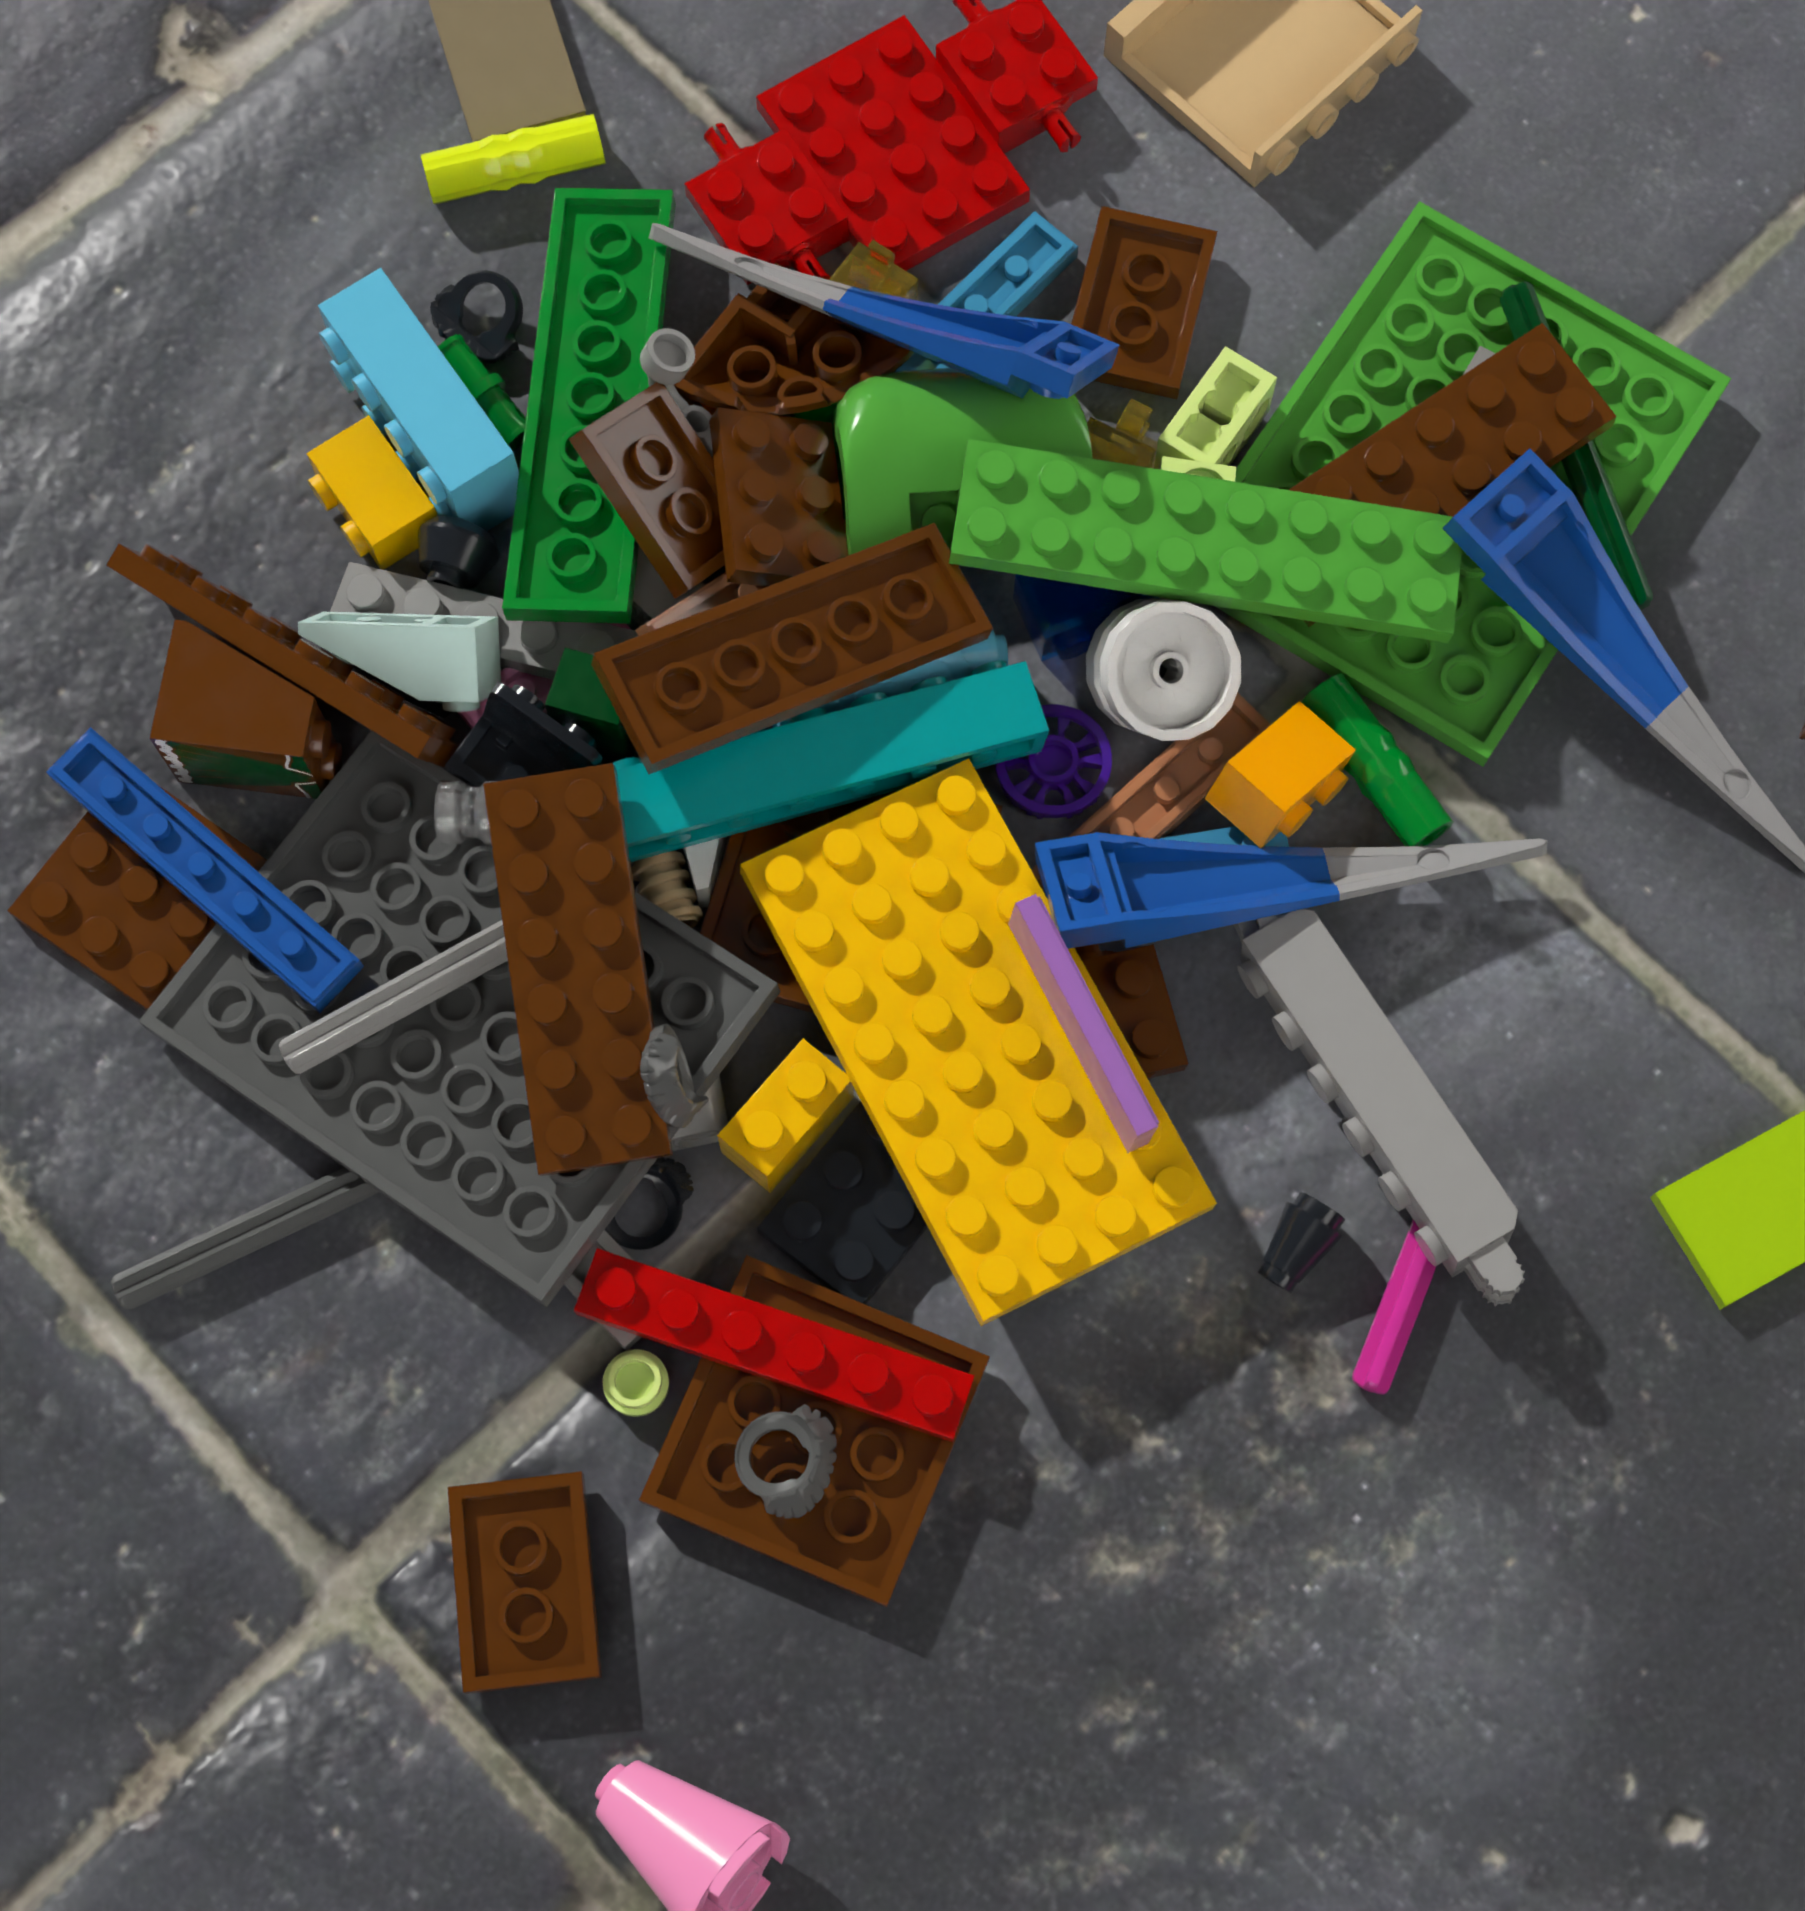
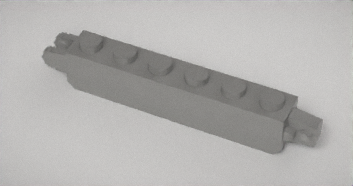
[1233,909,1525,1306]

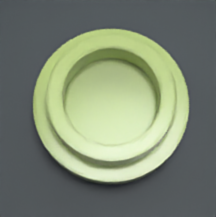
[603,1349,669,1417]

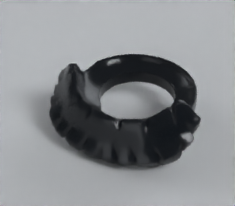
[430,270,523,363]
[605,1157,694,1250]

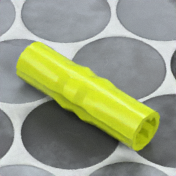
[421,114,606,205]

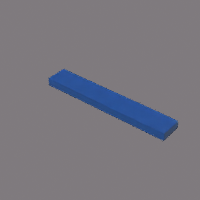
[46,727,364,1014]

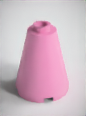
[595,1760,790,1911]

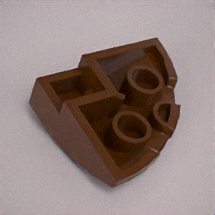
[674,262,915,415]

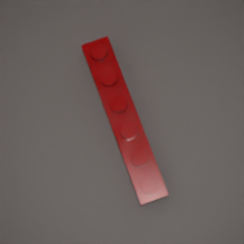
[574,1248,975,1443]

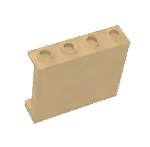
[1104,0,1423,188]

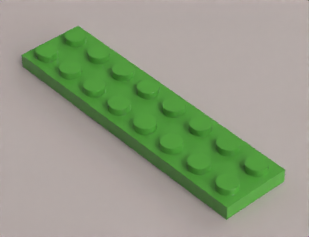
[949,439,1462,643]

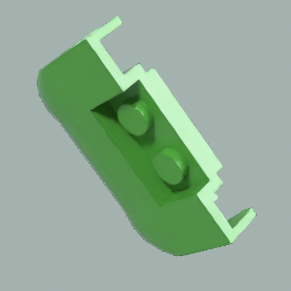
[831,368,1092,555]

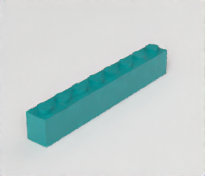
[613,660,1049,862]

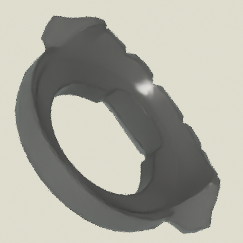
[640,1024,709,1128]
[734,1404,837,1519]

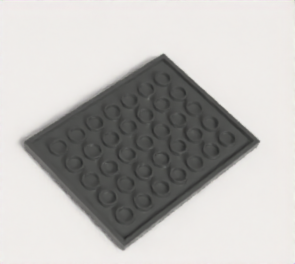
[138,731,781,1308]

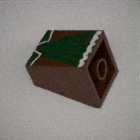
[150,620,342,799]

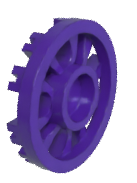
[995,704,1112,819]

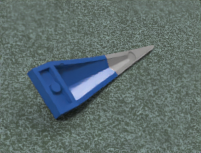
[649,223,1119,399]
[1442,448,1805,873]
[1035,832,1548,949]

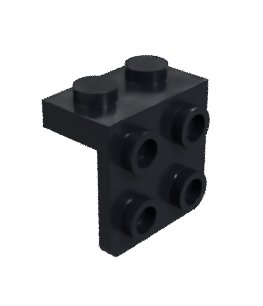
[444,682,603,795]

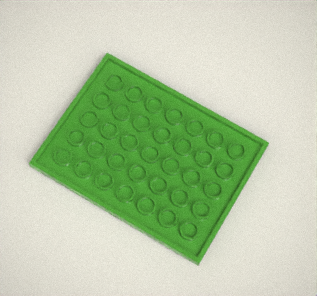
[1215,201,1732,767]

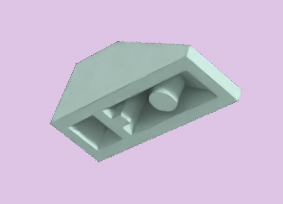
[298,612,501,712]

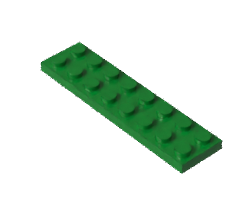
[502,188,676,624]

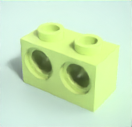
[1154,346,1277,469]

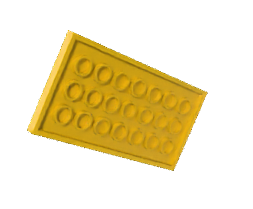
[740,758,1217,1326]

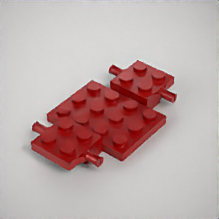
[684,0,1098,285]

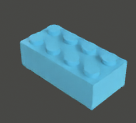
[318,268,519,531]

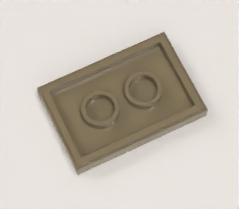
[428,0,587,142]

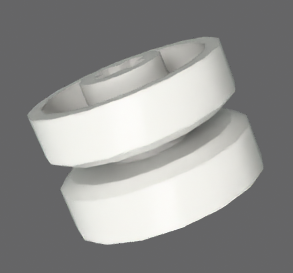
[1086,598,1241,741]

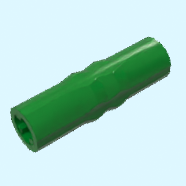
[1302,673,1454,846]

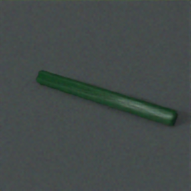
[1500,281,1653,610]

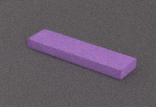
[1008,894,1159,1153]

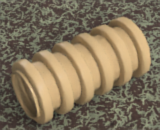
[630,850,703,928]

